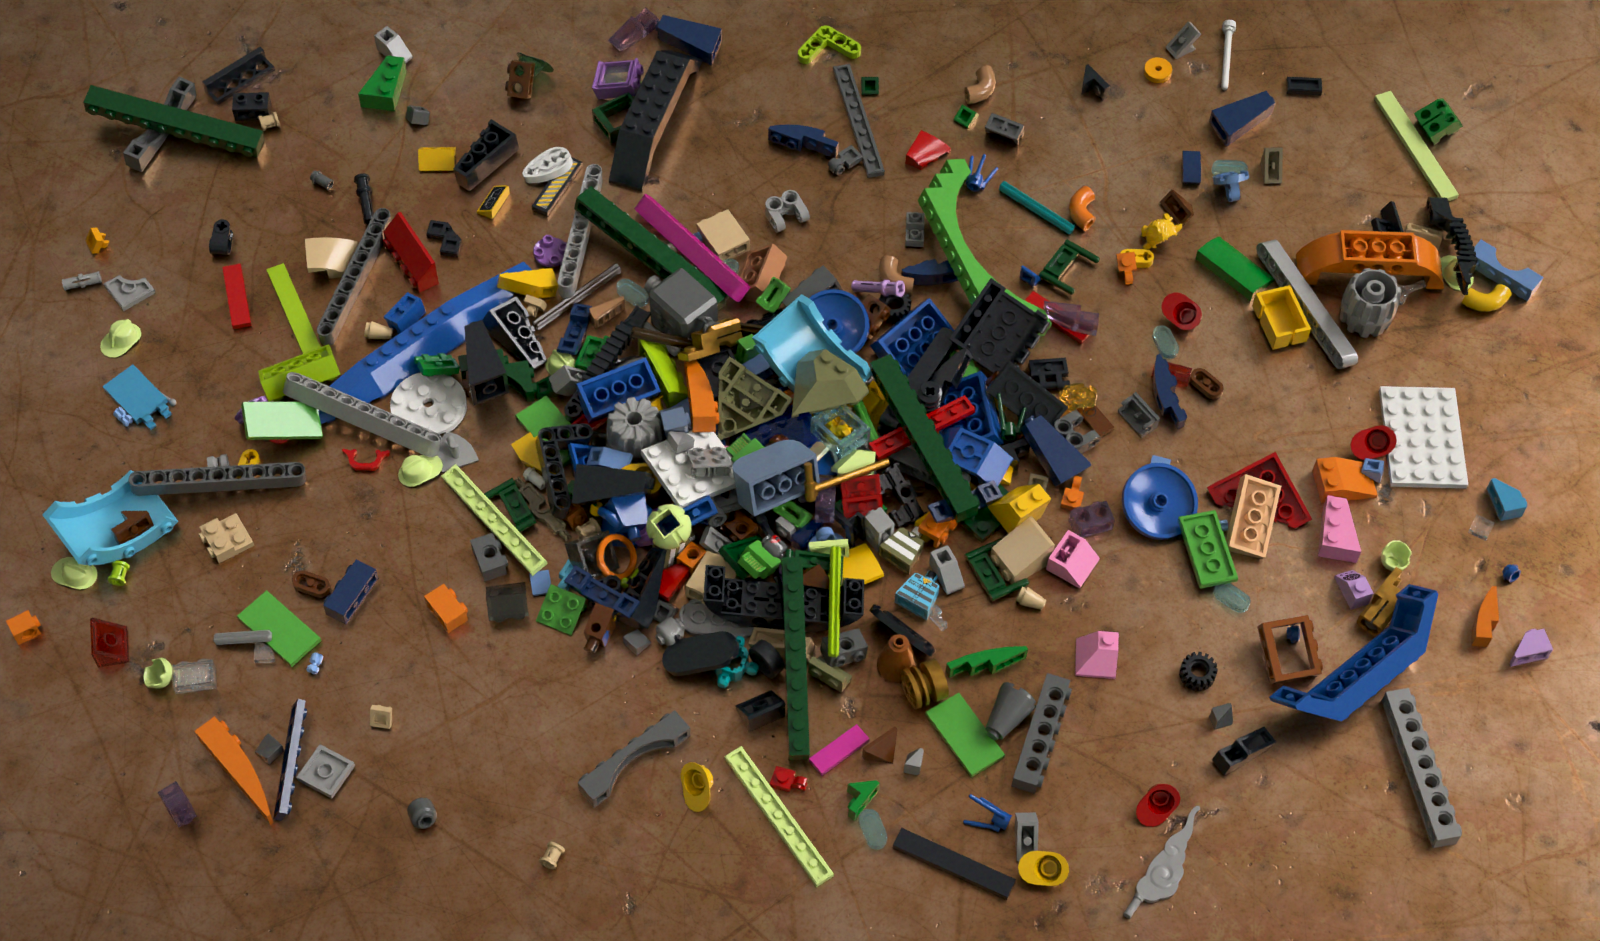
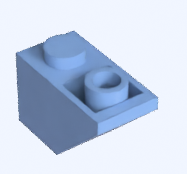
[587,447,633,469]

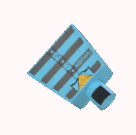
[894,570,939,620]

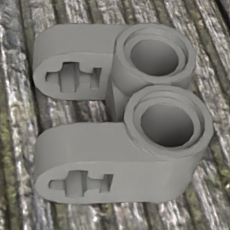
[765,190,810,233]

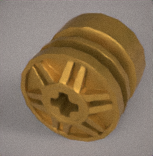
[900,658,949,710]

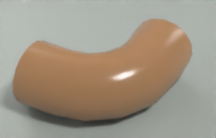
[964,66,996,104]
[879,255,914,296]

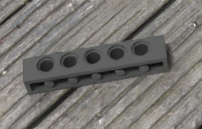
[1011,673,1072,794]

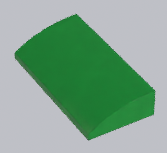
[1195,236,1274,301]

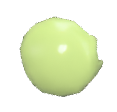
[1381,540,1412,571]
[143,658,173,688]

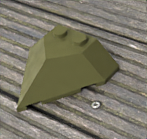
[792,349,869,418]
[718,356,793,441]

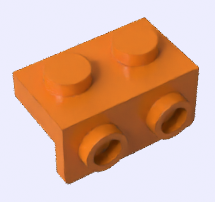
[918,501,957,548]

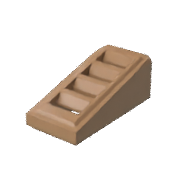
[589,296,625,329]

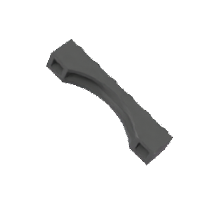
[123,77,197,172]
[578,710,691,808]

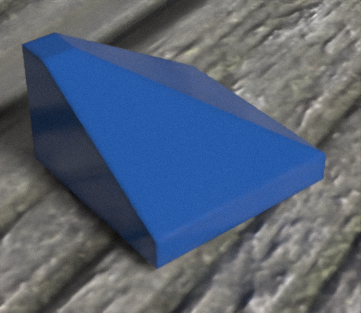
[1019,265,1041,287]

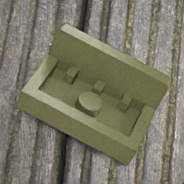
[808,656,852,693]

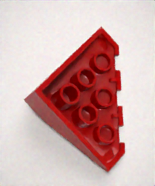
[1207,452,1312,529]

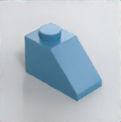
[1486,478,1527,521]

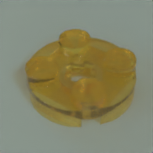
[1059,383,1097,411]

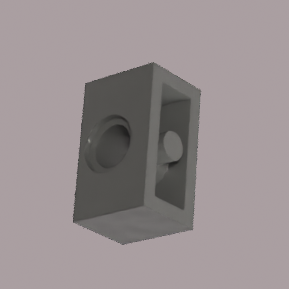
[470,533,508,582]
[820,628,868,667]

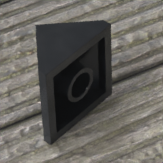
[735,690,786,732]

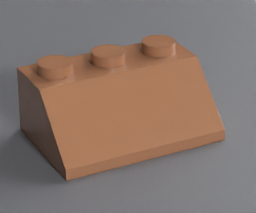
[739,243,787,302]

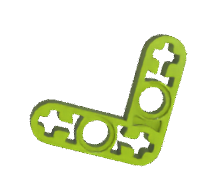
[798,25,861,64]

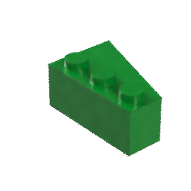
[358,55,407,111]

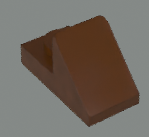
[111,511,154,545]

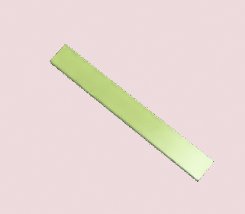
[1374,91,1459,201]
[441,464,548,576]
[724,746,834,887]

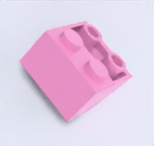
[1046,530,1100,588]

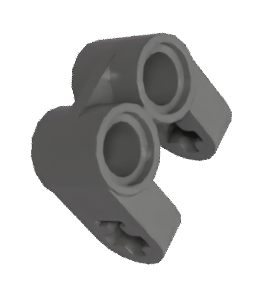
[1054,410,1101,454]

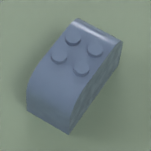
[732,440,820,516]

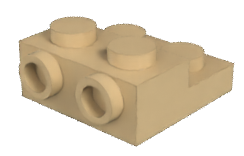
[198,513,255,563]

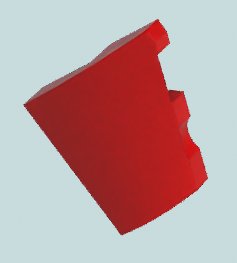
[905,130,951,170]
[659,564,690,602]

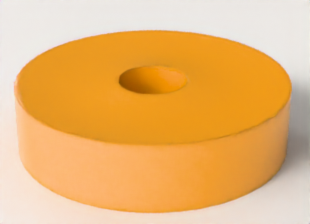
[1144,57,1172,83]

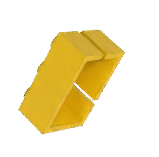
[1252,285,1311,350]

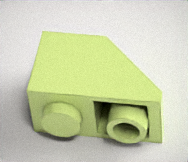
[831,449,876,476]

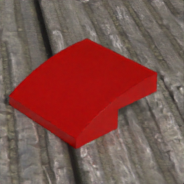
[841,474,883,518]

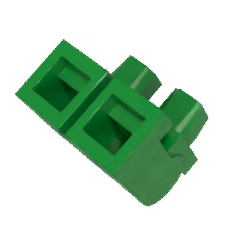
[1414,98,1463,145]

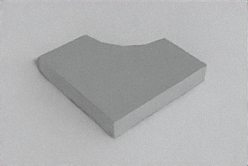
[103,275,155,312]

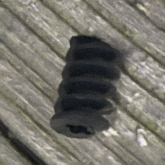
[917,381,942,414]

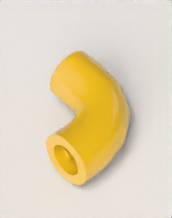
[1461,284,1512,312]

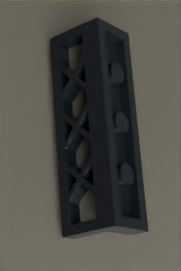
[202,47,275,105]

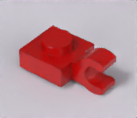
[770,766,808,792]

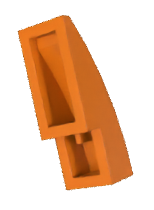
[1471,586,1499,647]

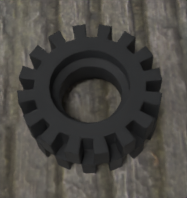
[878,291,911,324]
[1179,652,1218,691]

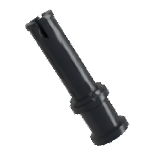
[354,173,374,225]

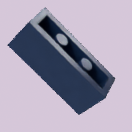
[323,559,379,624]

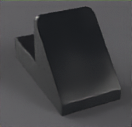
[1081,64,1110,100]
[1000,438,1030,470]

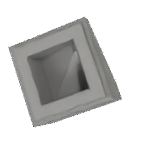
[667,431,695,454]
[903,748,924,775]

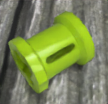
[107,560,130,586]

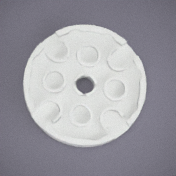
[390,372,467,434]

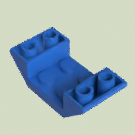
[941,427,1013,486]

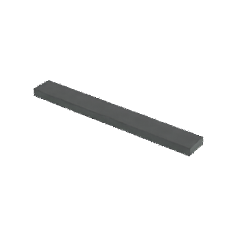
[833,64,885,178]

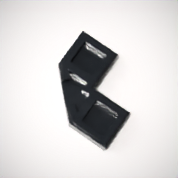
[426,220,462,258]

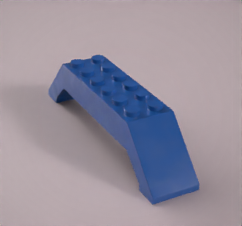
[1269,584,1438,721]

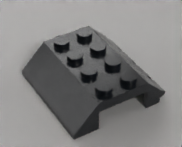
[949,278,1050,374]

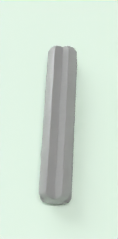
[213,630,272,645]

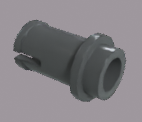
[310,170,334,190]

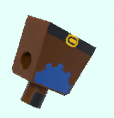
[584,603,619,654]

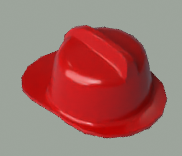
[1161,292,1202,330]
[1350,425,1397,460]
[1136,784,1181,827]

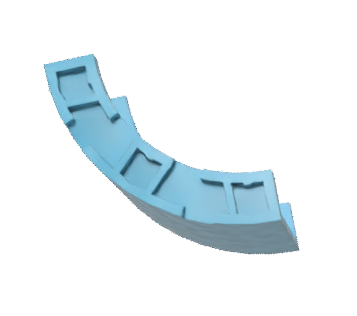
[752,294,873,418]
[42,470,178,566]

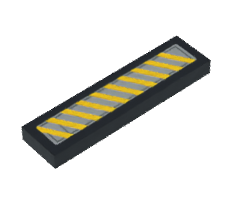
[532,157,583,216]

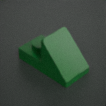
[847,780,880,821]

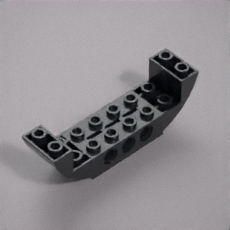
[703,565,864,633]

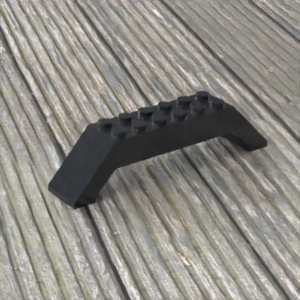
[609,50,702,192]

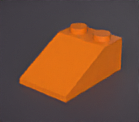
[1312,457,1378,503]

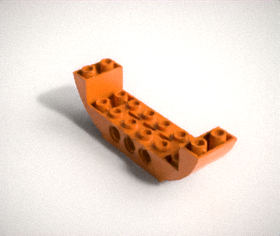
[1296,230,1444,289]

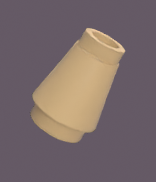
[364,321,393,339]
[1016,586,1046,610]

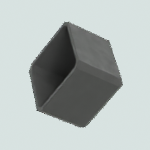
[649,268,718,351]

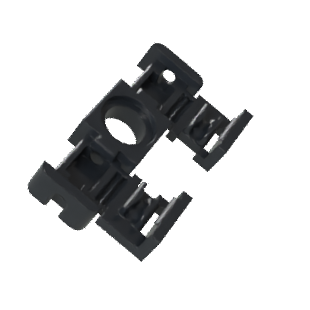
[879,463,927,529]

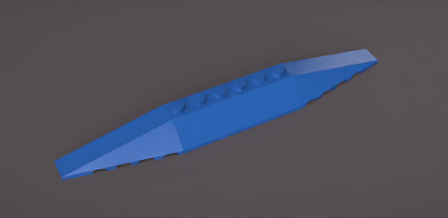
[319,261,532,424]

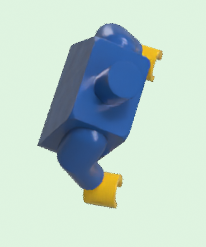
[590,494,653,542]

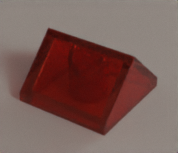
[90,617,129,667]

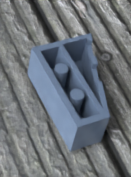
[659,405,692,440]

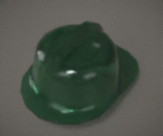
[517,52,554,77]

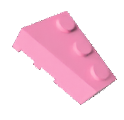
[1318,495,1361,563]

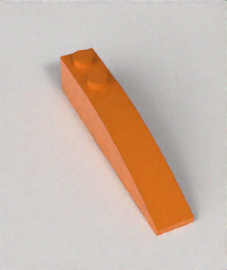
[684,360,719,432]
[194,716,274,825]

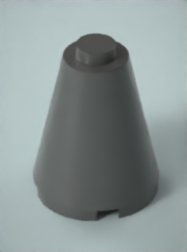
[985,682,1037,740]

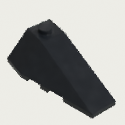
[483,297,547,370]
[616,548,667,629]

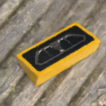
[477,185,510,219]

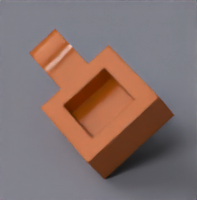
[1116,252,1137,285]
[1060,476,1084,512]

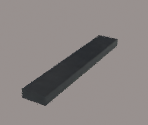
[893,828,1016,900]

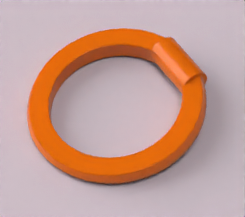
[596,534,637,580]

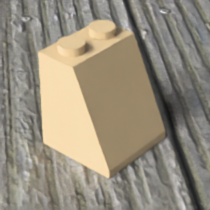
[990,516,1055,584]

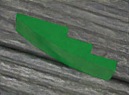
[945,646,1028,678]

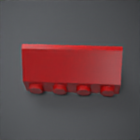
[383,212,439,293]

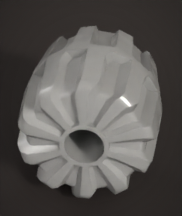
[1340,268,1401,338]
[607,397,664,464]

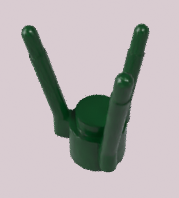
[997,393,1026,441]

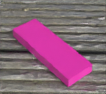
[809,724,870,776]

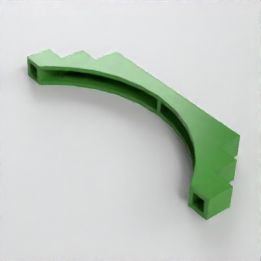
[918,159,1052,336]

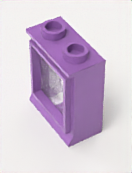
[592,58,644,99]

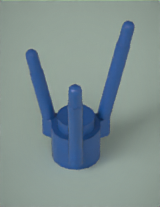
[965,154,998,192]
[963,794,1012,832]

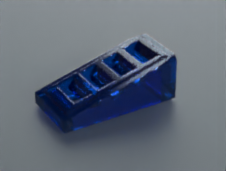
[791,514,824,551]

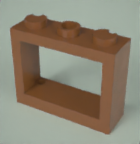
[1257,615,1323,685]

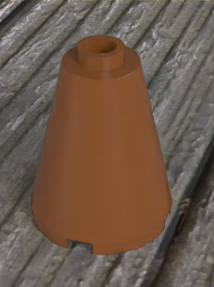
[877,634,917,683]

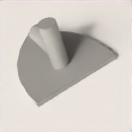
[437,432,479,473]

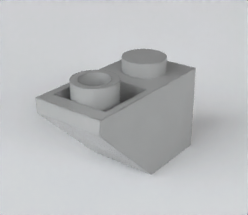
[374,26,413,64]
[929,545,965,595]

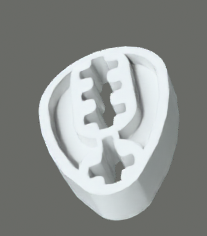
[522,147,573,183]

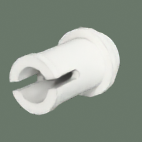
[523,467,545,490]

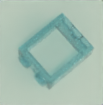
[810,405,871,459]

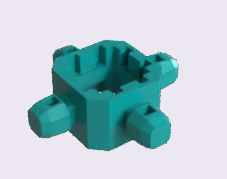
[714,636,759,688]

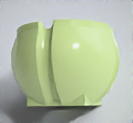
[646,504,692,549]

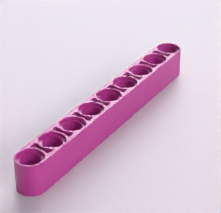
[634,194,750,302]

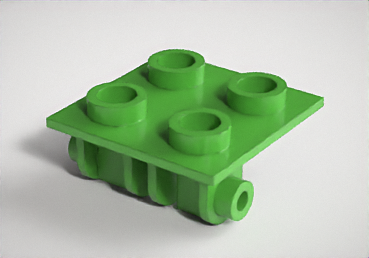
[536,584,587,635]

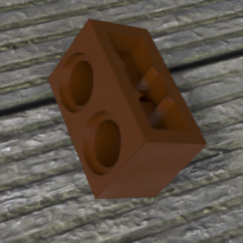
[505,60,535,99]
[862,294,891,339]
[716,509,759,543]

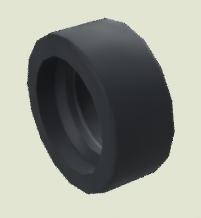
[748,639,785,679]

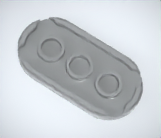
[679,599,754,639]

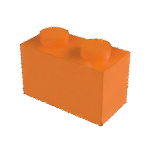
[424,584,468,633]

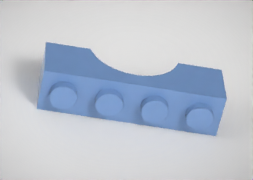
[1474,240,1543,301]

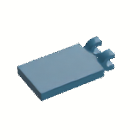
[102,365,172,430]

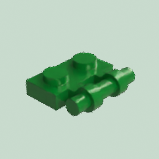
[414,353,460,377]

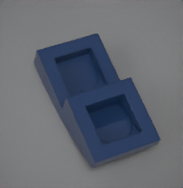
[1182,151,1201,185]

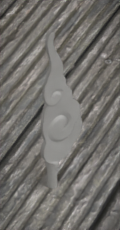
[1123,806,1200,919]

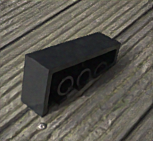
[453,119,519,191]

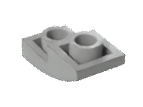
[905,212,924,247]

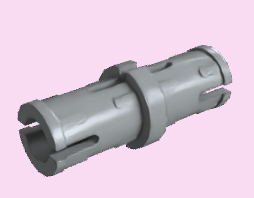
[62,271,102,291]

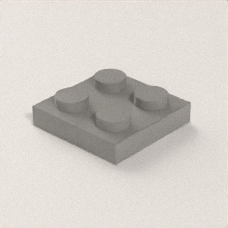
[297,744,355,799]

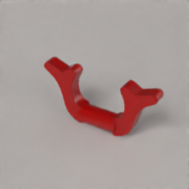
[342,449,390,471]

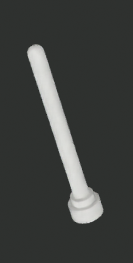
[1221,20,1236,90]

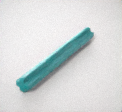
[999,181,1075,234]

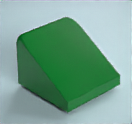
[953,105,979,128]

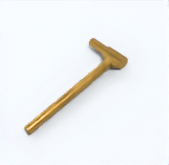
[804,458,890,502]

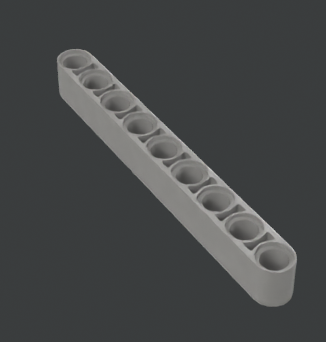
[558,164,603,299]
[1256,240,1358,369]
[283,372,442,457]

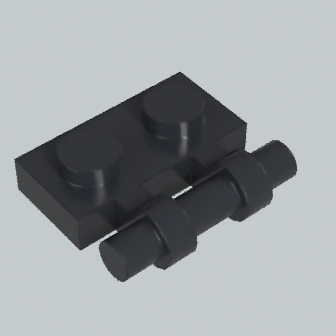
[1028,357,1070,390]

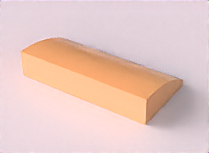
[1226,474,1281,559]

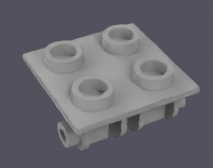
[687,447,732,477]

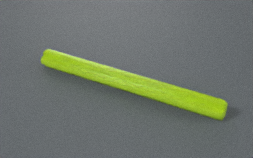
[828,546,841,657]

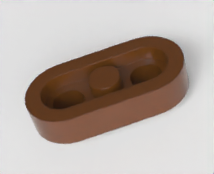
[1190,368,1224,399]
[292,570,331,598]

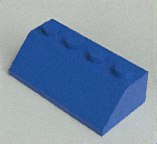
[576,357,661,424]

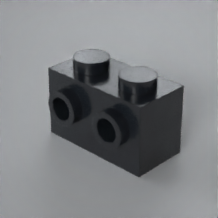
[232,92,272,121]

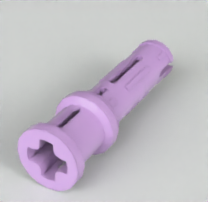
[851,280,905,297]

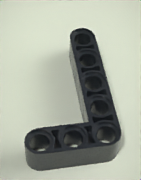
[536,423,593,519]

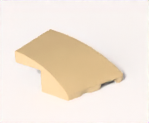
[305,238,360,279]

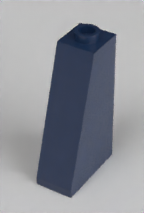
[655,15,722,65]
[1209,91,1275,146]
[1020,415,1091,487]

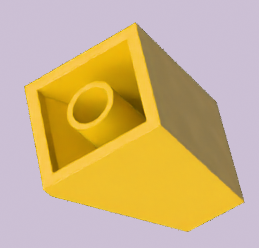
[988,484,1051,534]

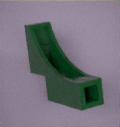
[458,349,538,402]

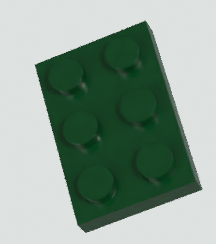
[960,484,1009,543]
[718,535,780,580]

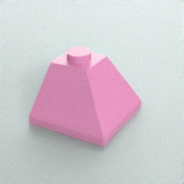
[1075,631,1119,679]

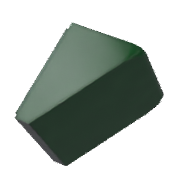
[861,77,879,95]
[536,376,559,400]

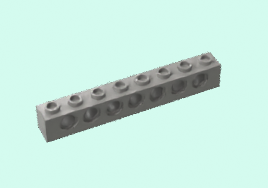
[1381,688,1462,848]

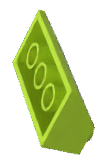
[638,339,688,409]
[258,344,341,402]

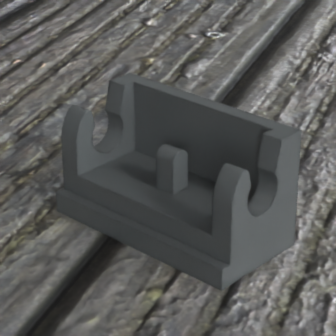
[985,113,1024,145]
[1118,392,1160,438]

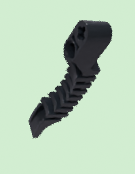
[1426,197,1477,295]
[564,305,651,424]

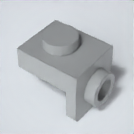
[775,516,803,542]

